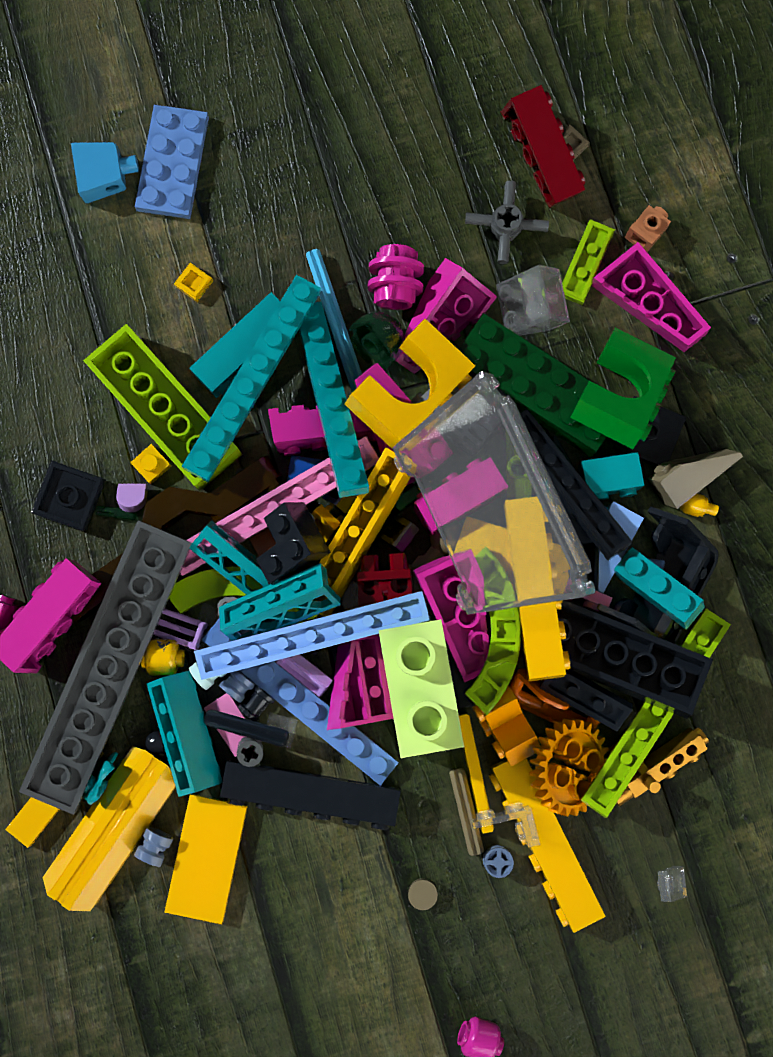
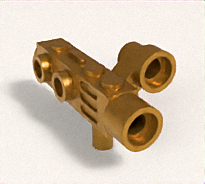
[608,727,709,807]

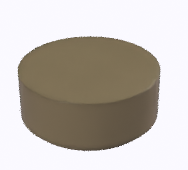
[408,878,438,910]

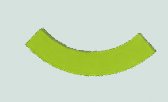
[465,547,522,716]
[169,567,318,624]

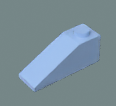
[594,501,644,594]

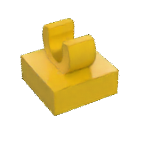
[311,504,344,543]

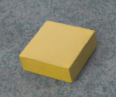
[174,263,213,302]

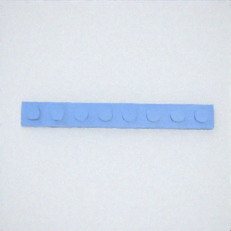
[194,591,431,680]

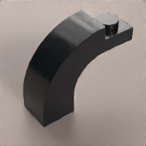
[322,488,419,553]

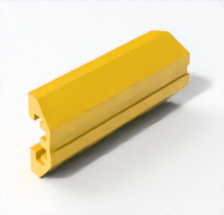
[42,746,176,911]

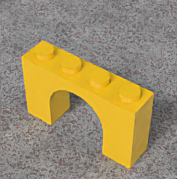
[344,319,475,452]

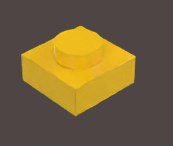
[130,444,171,484]

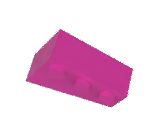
[327,634,394,730]

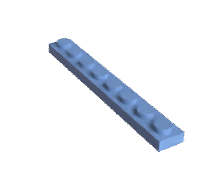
[202,618,399,786]

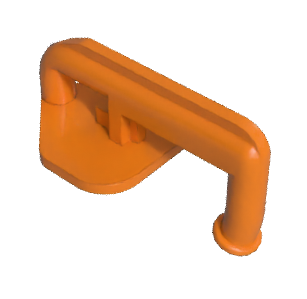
[509,668,600,728]

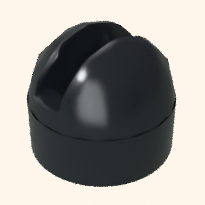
[145,731,166,754]

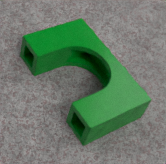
[570,327,676,449]

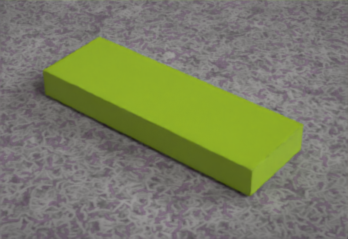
[557,219,615,305]

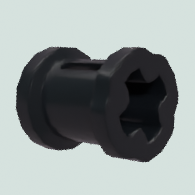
[237,685,276,722]

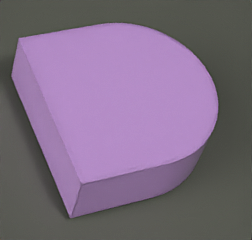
[116,484,148,512]

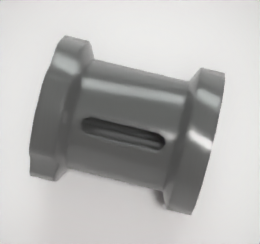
[236,737,264,767]

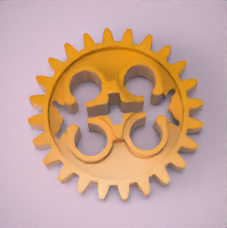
[529,718,609,817]

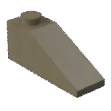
[647,449,743,509]

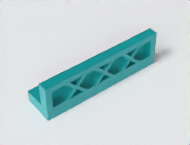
[190,520,271,595]
[219,563,341,641]

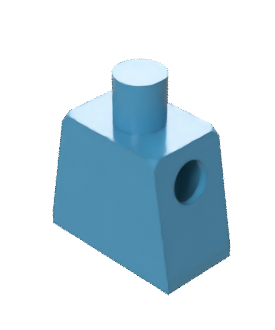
[71,142,139,203]

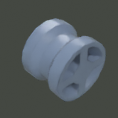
[219,670,256,703]
[483,845,514,878]

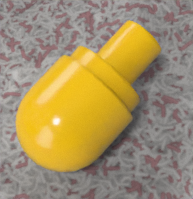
[679,494,719,517]

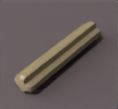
[449,768,484,856]

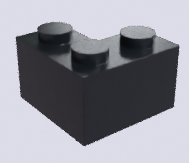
[256,502,331,584]

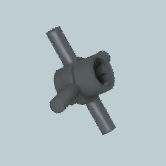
[465,181,549,264]

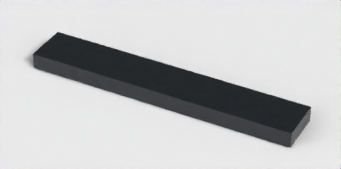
[503,408,633,561]

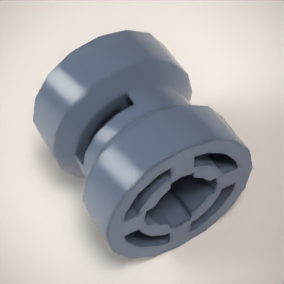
[134,827,174,867]

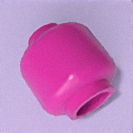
[457,1016,504,1057]

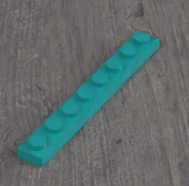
[182,275,321,482]
[299,301,369,498]

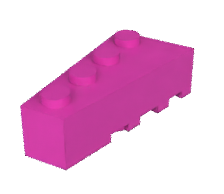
[592,242,711,352]
[268,405,374,456]
[0,558,101,674]

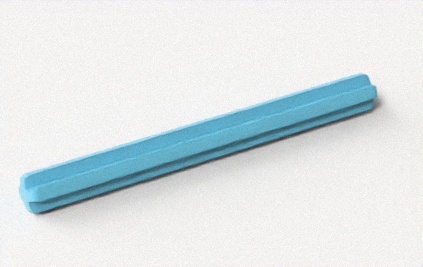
[306,249,362,392]

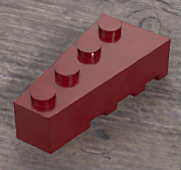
[501,85,585,208]

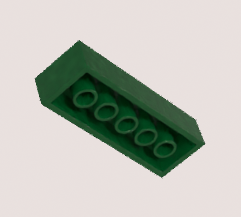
[459,313,606,458]

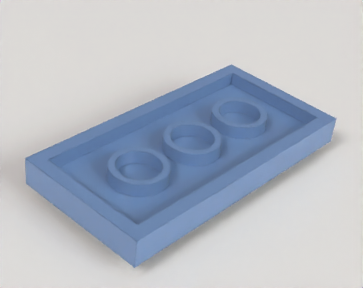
[135,105,209,219]

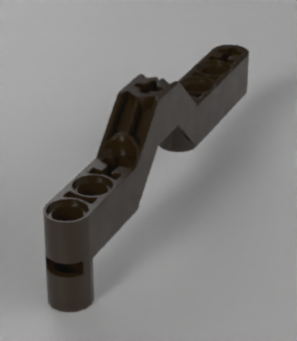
[70,456,282,624]

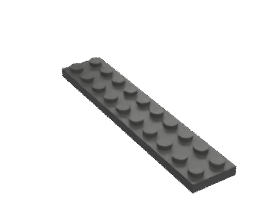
[19,520,192,815]

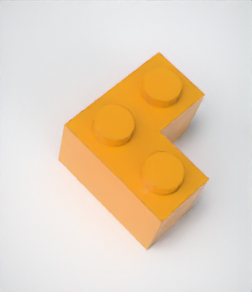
[472,685,541,767]

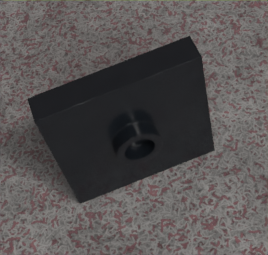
[612,396,686,467]
[31,460,106,532]

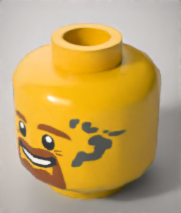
[141,638,185,676]

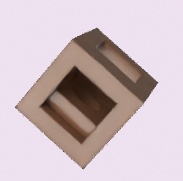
[625,205,671,253]

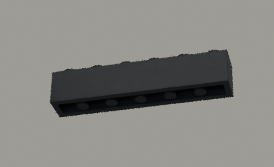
[220,760,401,830]

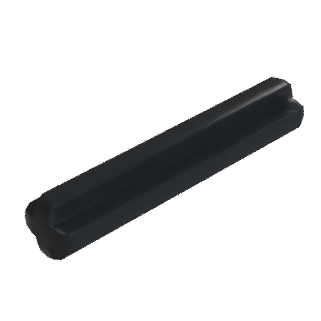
[204,710,289,747]

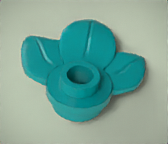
[83,752,118,805]

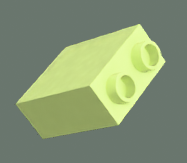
[378,619,464,758]

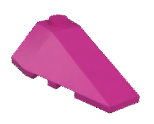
[394,258,497,374]
[413,549,490,682]

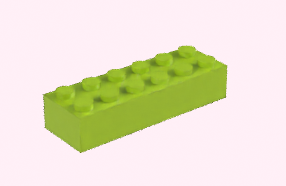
[83,324,242,491]

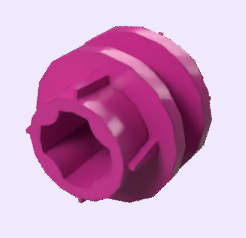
[368,244,424,310]

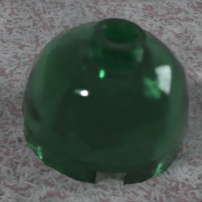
[349,312,405,369]

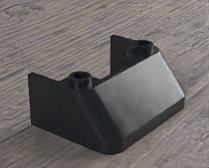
[596,507,719,644]

